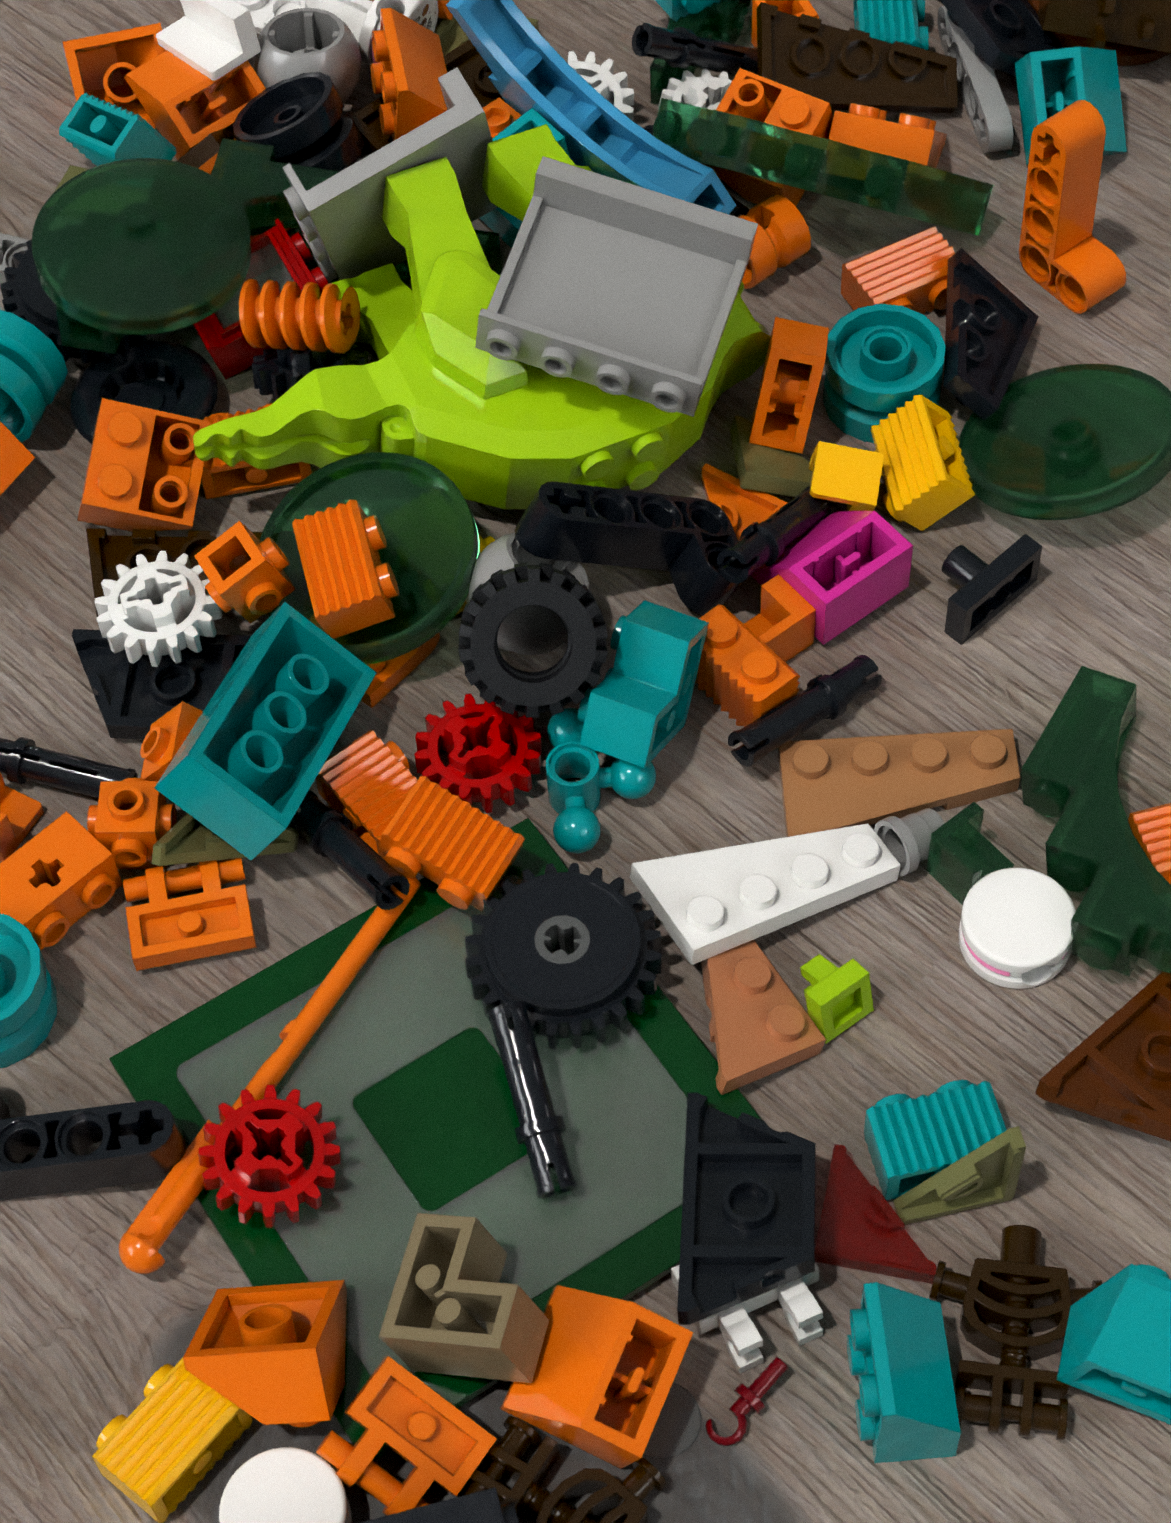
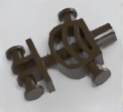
[929,1225,1103,1441]
[463,1416,667,1523]

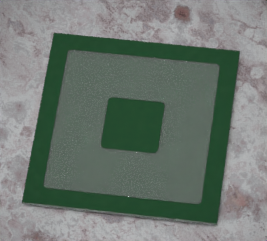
[109,818,762,1461]

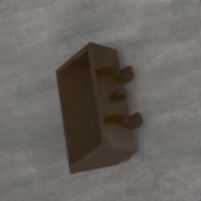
[1038,0,1171,53]

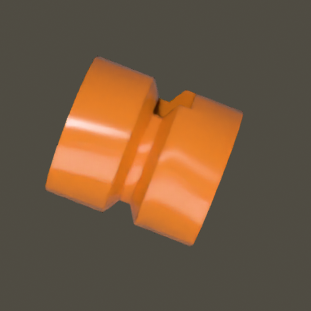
[738,194,811,289]

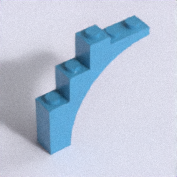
[446,0,737,214]

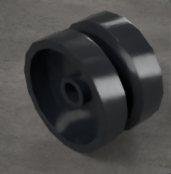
[233,72,365,198]

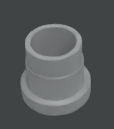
[874,808,949,876]

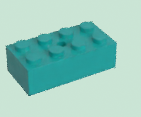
[154,602,376,861]

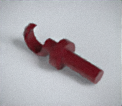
[705,1357,789,1446]

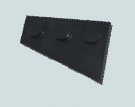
[944,248,1039,420]

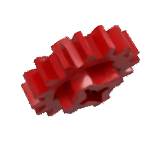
[414,693,542,813]
[198,1085,340,1228]

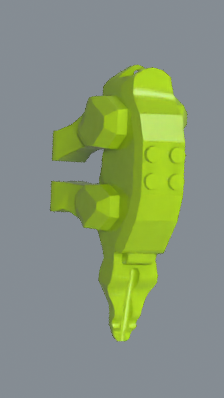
[193,124,771,509]

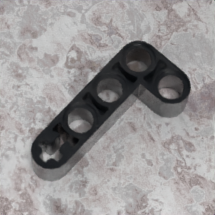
[515,481,740,615]
[0,1096,191,1201]

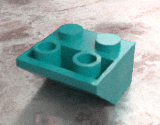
[1015,46,1127,165]
[1057,1264,1171,1425]
[847,1282,961,1463]

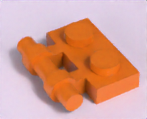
[123,858,257,971]
[316,1356,497,1516]

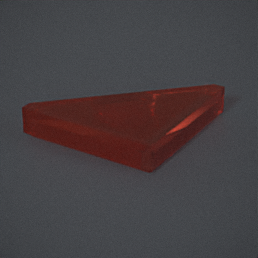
[815,1144,936,1284]

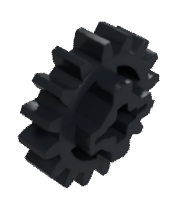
[252,344,368,400]

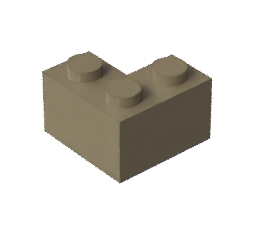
[379,1213,549,1383]

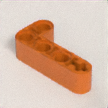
[1019,100,1126,314]

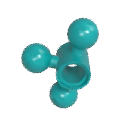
[546,707,656,854]

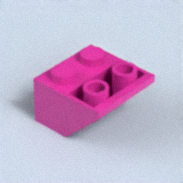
[751,511,913,645]

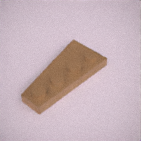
[778,729,1020,837]

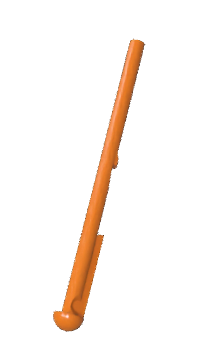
[119,875,421,1274]

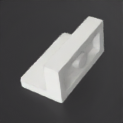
[156,0,261,80]

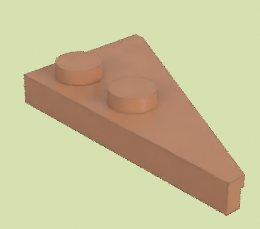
[701,940,826,1095]

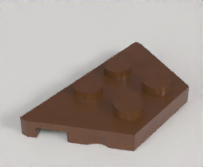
[1035,964,1171,1142]

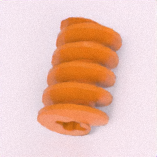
[239,279,360,354]

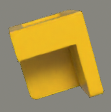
[809,441,884,511]

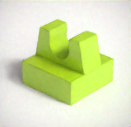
[800,954,874,1044]

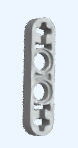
[938,6,1013,154]

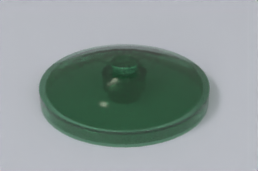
[31,158,252,335]
[959,364,1171,520]
[260,452,480,664]

